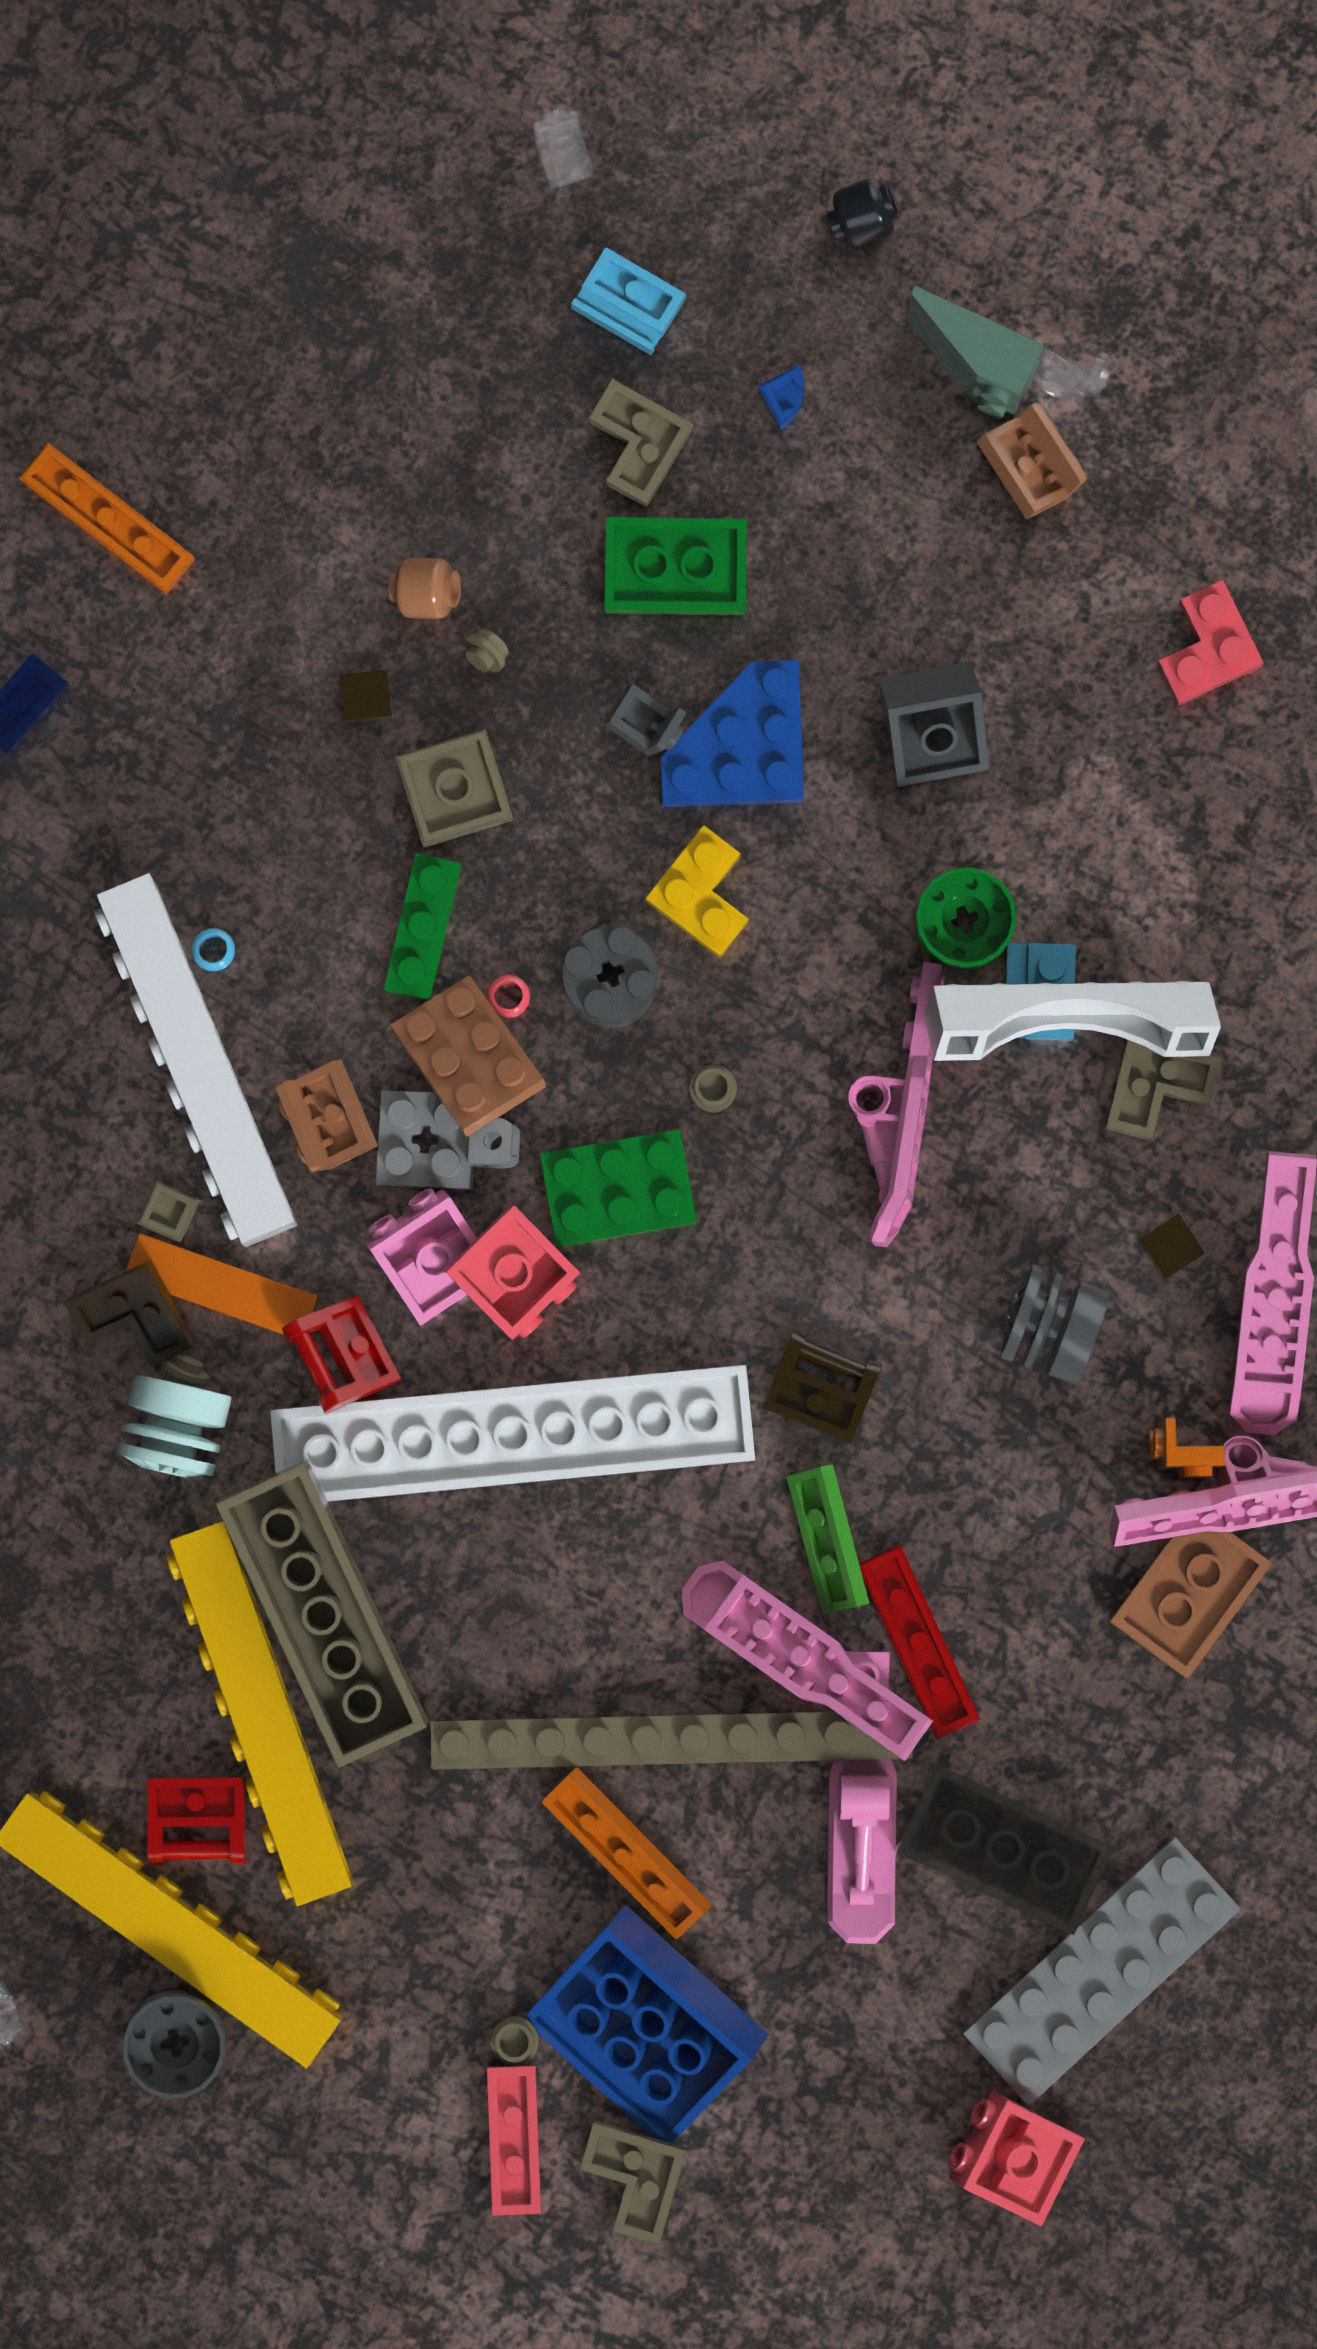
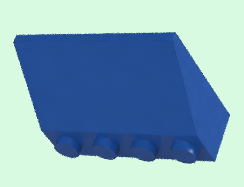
[524,1904,769,2143]

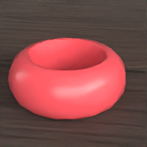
[486,974,530,1018]

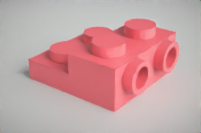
[444,1204,580,1340]
[948,2091,1085,2226]

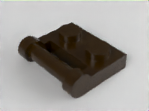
[762,1329,882,1444]

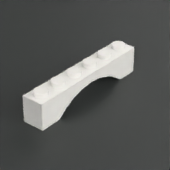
[924,981,1221,1061]

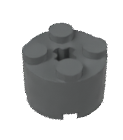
[563,926,658,1028]

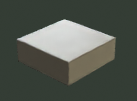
[137,1180,201,1244]

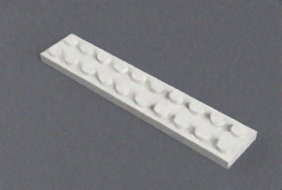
[270,1365,755,1502]

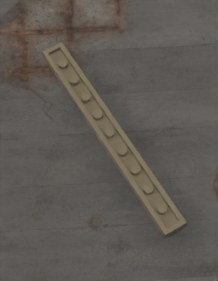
[431,1711,913,1770]

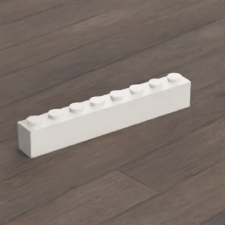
[94,873,298,1247]

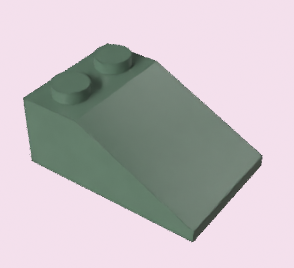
[907,285,1044,419]

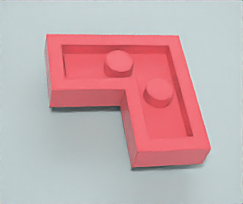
[1157,580,1264,706]

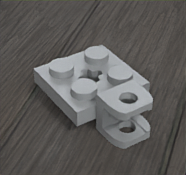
[376,1091,521,1190]

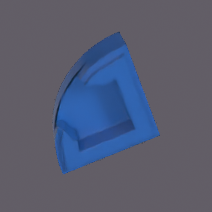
[758,365,804,430]

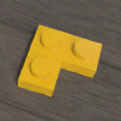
[646,825,749,958]

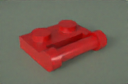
[282,1296,401,1414]
[147,1777,247,1865]

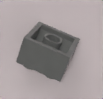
[878,662,990,787]

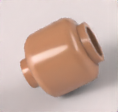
[388,558,461,619]

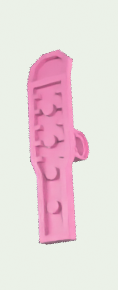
[848,962,946,1247]
[1229,1151,1317,1435]
[1109,1436,1317,1547]
[681,1560,933,1761]
[827,1651,897,1944]

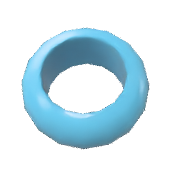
[192,928,235,971]

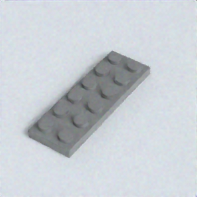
[962,1837,1241,2106]

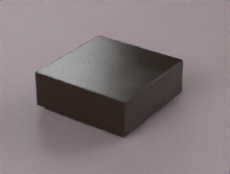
[340,670,392,724]
[1138,1214,1205,1280]

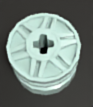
[116,1375,232,1478]

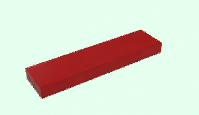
[859,1545,981,1740]

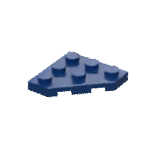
[661,660,804,807]

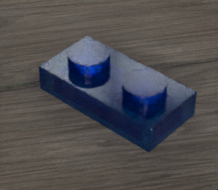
[0,653,70,757]

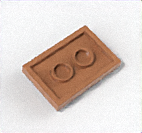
[390,975,546,1137]
[1109,1531,1273,1679]

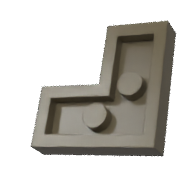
[589,379,693,508]
[1105,1040,1221,1141]
[580,2120,687,2245]

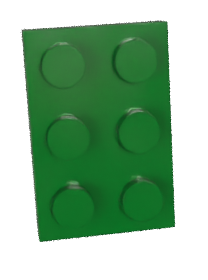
[605,517,747,615]
[540,1129,697,1248]

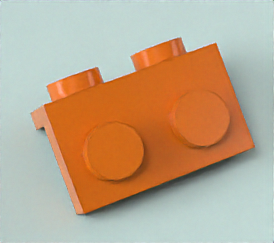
[1148,1417,1225,1479]

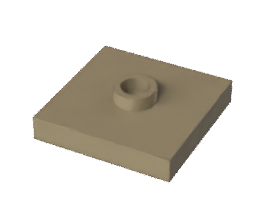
[395,729,513,848]

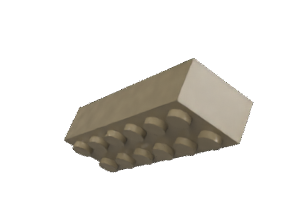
[216,1459,428,1768]

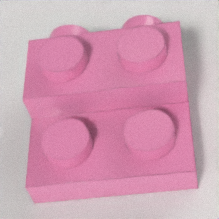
[364,1188,477,1326]

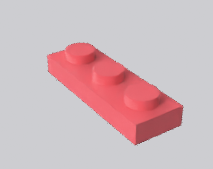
[487,2064,541,2216]

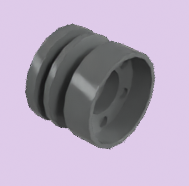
[999,1265,1110,1385]
[123,1988,226,2099]

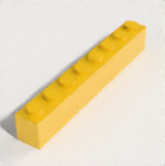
[166,1521,355,1906]
[0,1790,344,2069]

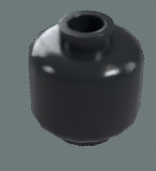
[827,178,900,247]

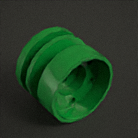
[914,867,1017,972]

